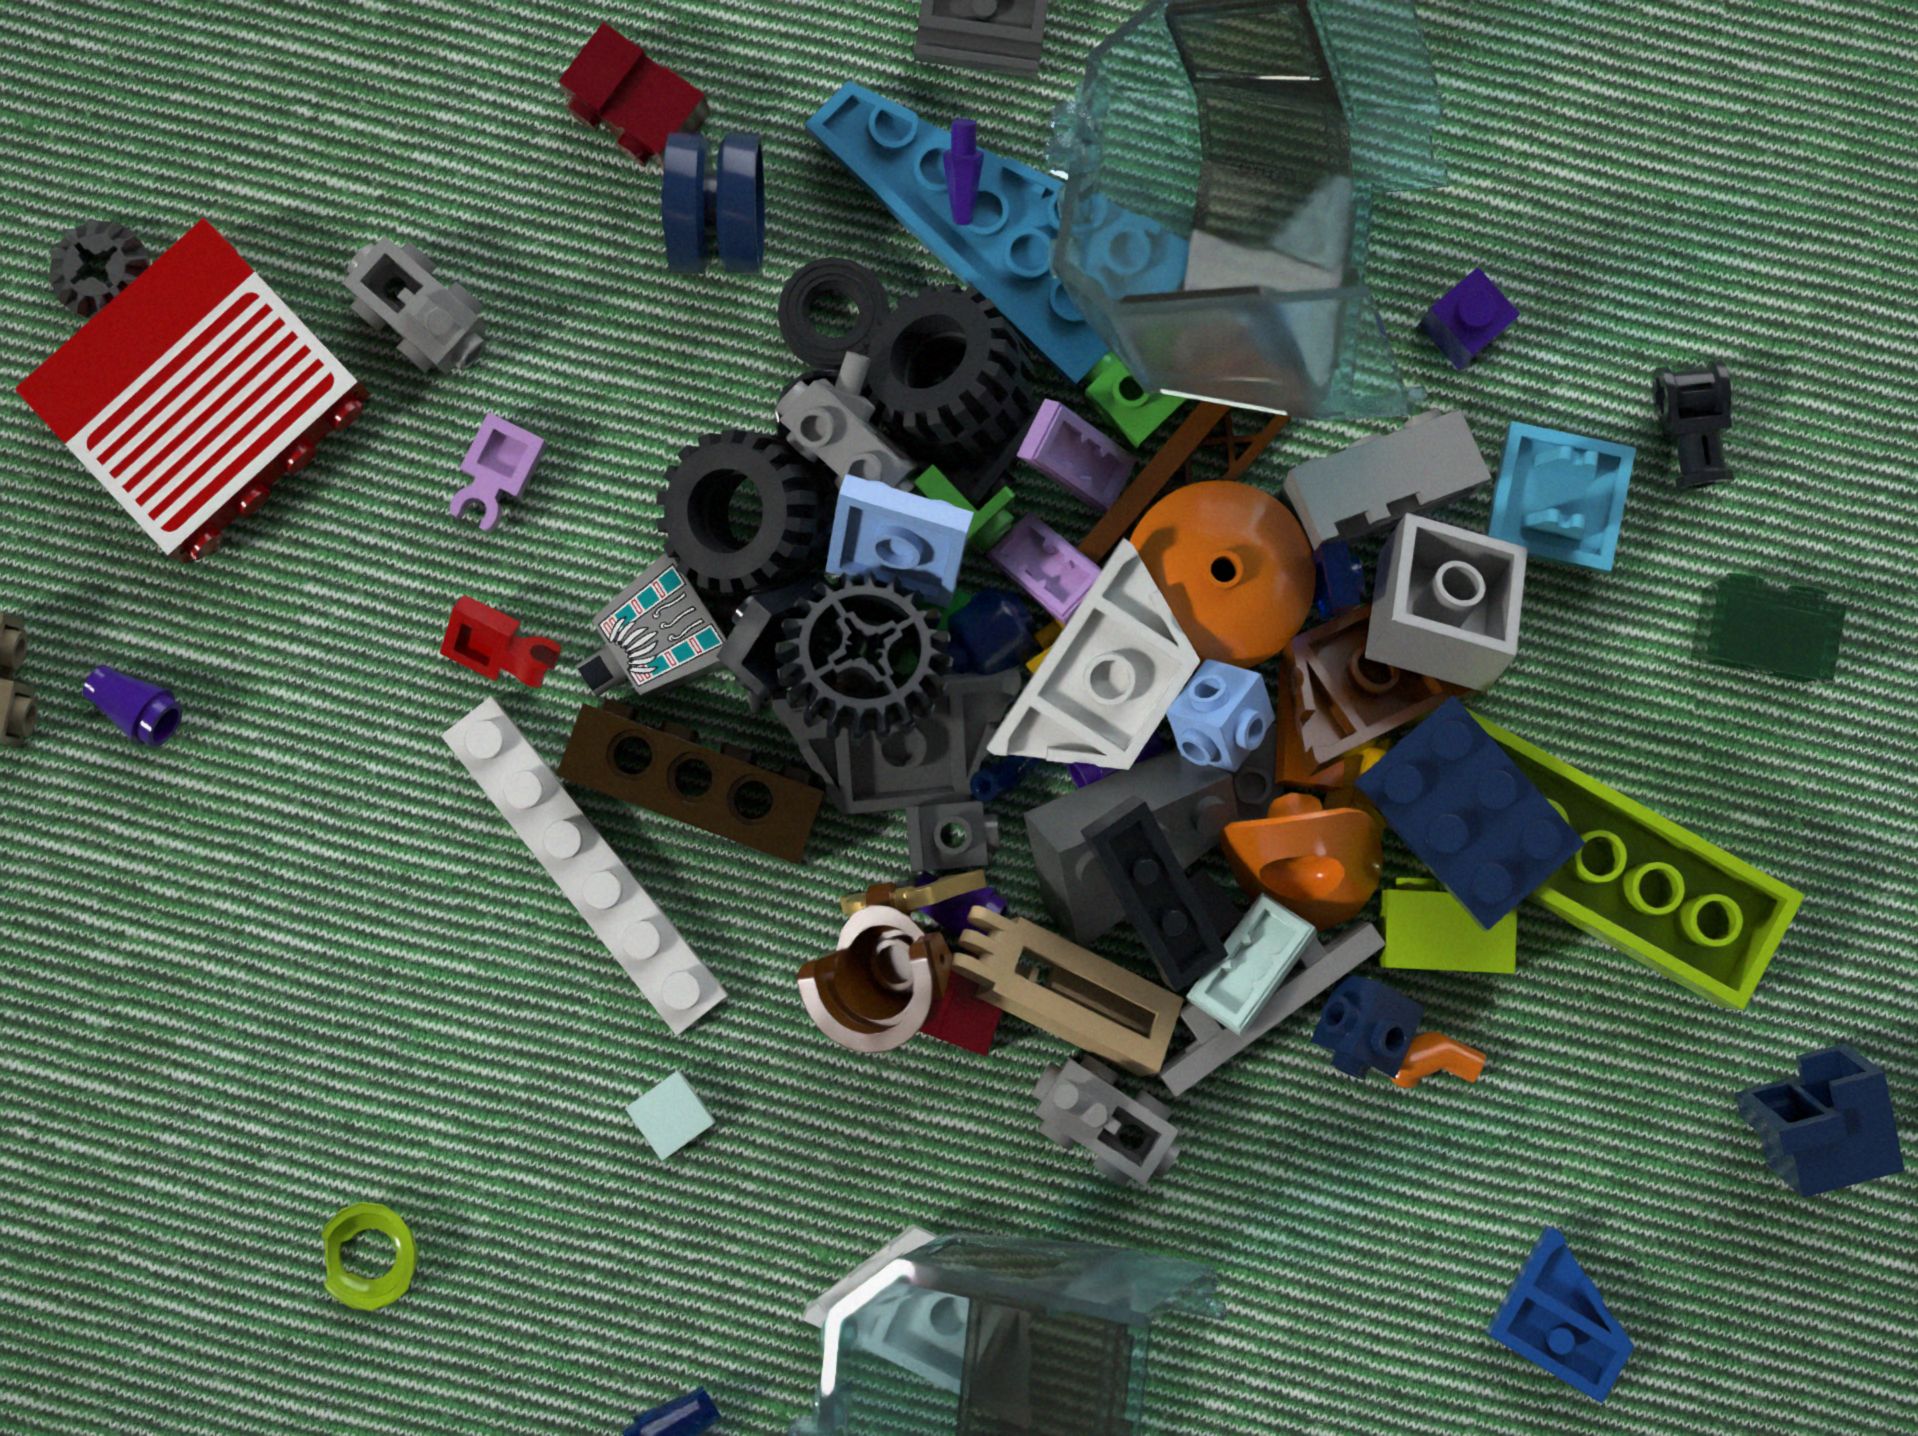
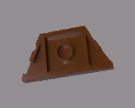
[1282,602,1501,777]

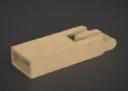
[951,906,1184,1077]

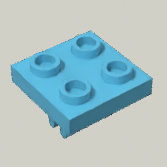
[1484,421,1636,574]

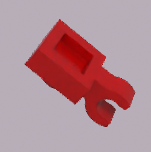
[440,594,562,688]

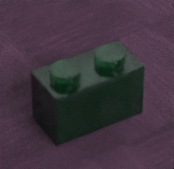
[1690,573,1847,687]

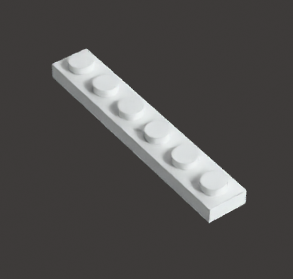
[441,696,729,1036]

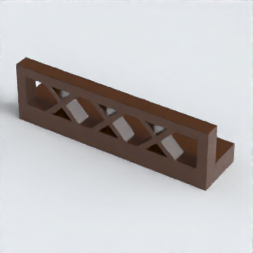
[1076,355,1295,569]

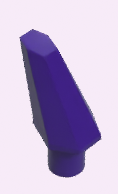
[943,119,984,225]

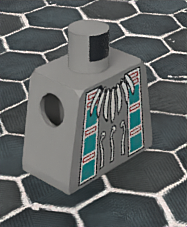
[576,553,727,700]

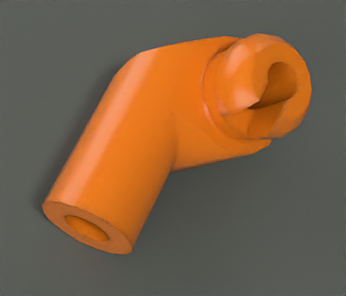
[1389,1031,1486,1088]

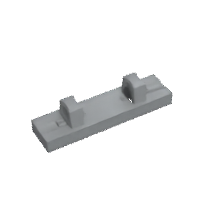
[1157,919,1386,1097]

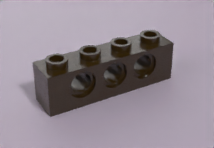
[556,698,828,866]

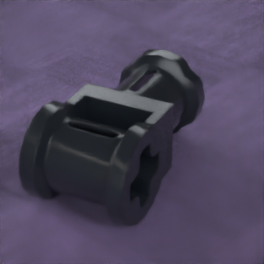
[1652,360,1735,490]

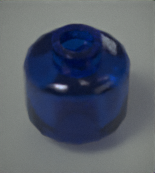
[944,588,1038,675]

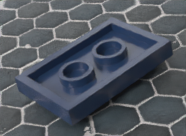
[1352,695,1586,931]

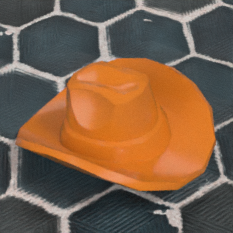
[1219,793,1383,931]

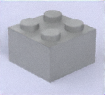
[1365,512,1528,692]

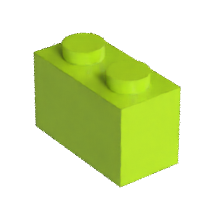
[1376,878,1517,974]

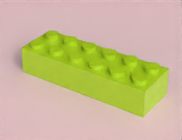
[1463,706,1805,1010]

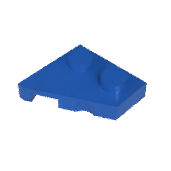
[1485,1224,1634,1403]

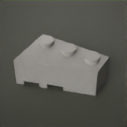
[1278,408,1492,560]

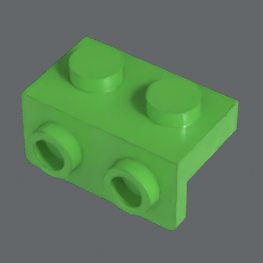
[914,465,1015,556]

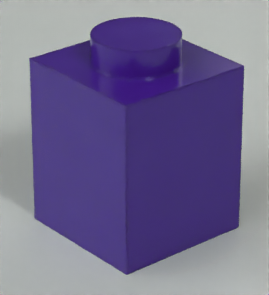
[1418,267,1520,371]

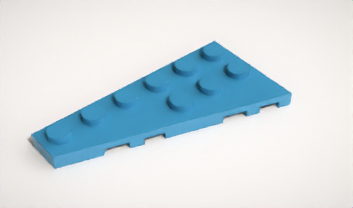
[804,81,1207,389]

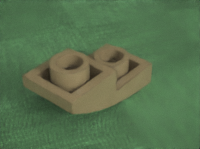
[0,613,38,749]

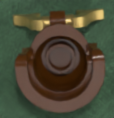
[797,869,987,1053]

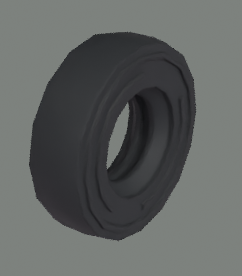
[777,257,891,370]

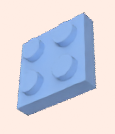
[825,474,974,609]

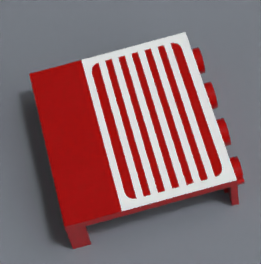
[14,217,371,564]

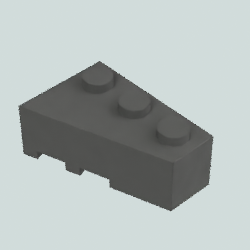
[1024,745,1239,949]

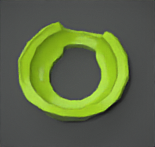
[321,1202,419,1311]

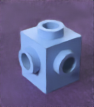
[1166,658,1275,772]

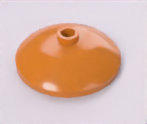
[1129,480,1316,671]

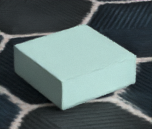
[625,1070,716,1161]

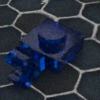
[1311,540,1365,619]

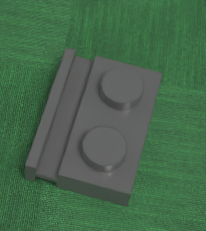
[914,0,1049,78]

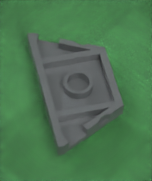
[771,669,1021,815]

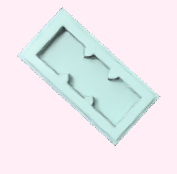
[1186,892,1317,1038]

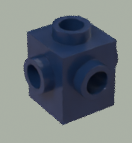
[1310,973,1426,1080]

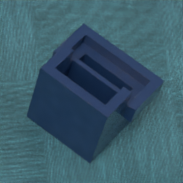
[1735,1043,1905,1198]

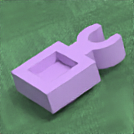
[450,412,548,534]

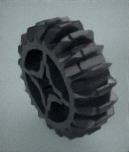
[775,570,953,747]

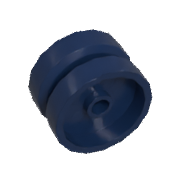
[661,133,765,274]

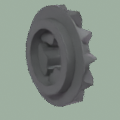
[46,218,150,319]

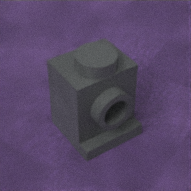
[905,801,1000,873]

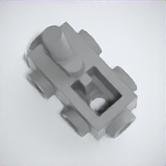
[342,235,488,375]
[775,351,919,493]
[1030,1054,1181,1187]

